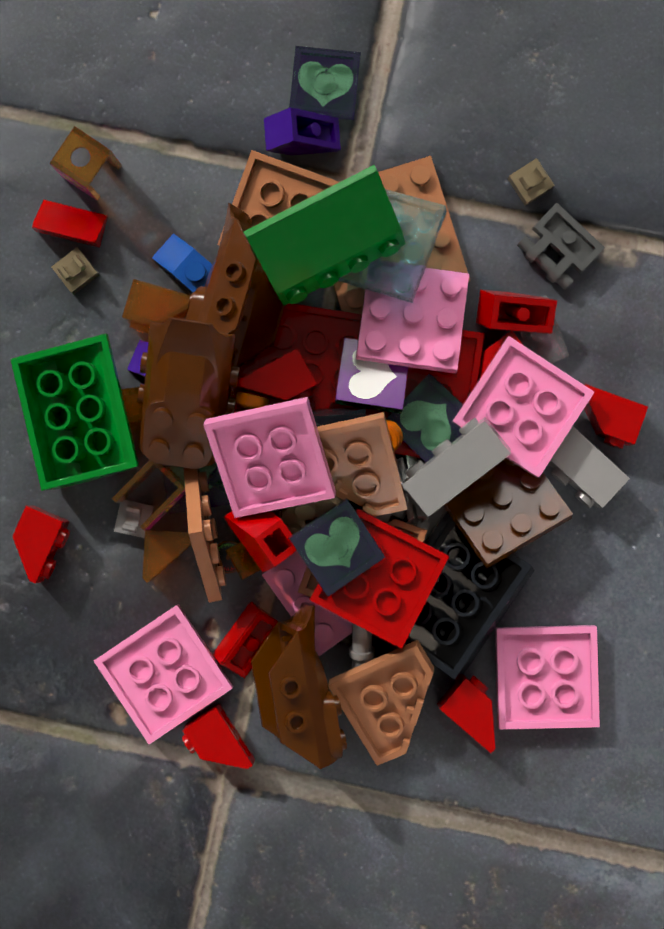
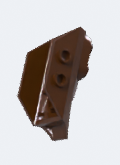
[185,203,285,367]
[137,317,240,469]
[251,602,347,769]

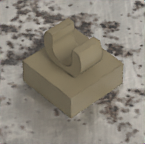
[508,158,555,206]
[51,247,99,295]

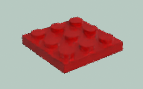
[310,509,449,649]

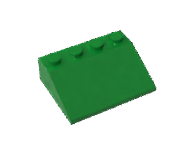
[244,165,406,306]
[10,333,139,491]

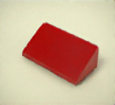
[32,200,108,248]
[213,602,278,679]

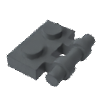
[517,203,605,290]

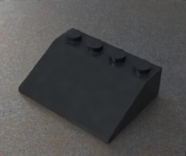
[405,512,535,680]

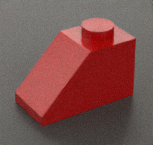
[476,289,557,334]
[238,349,317,402]
[584,384,648,449]
[437,675,496,753]
[182,703,255,769]

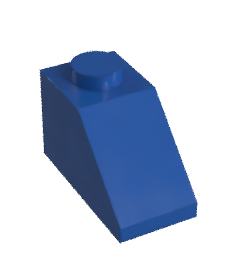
[152,233,212,294]

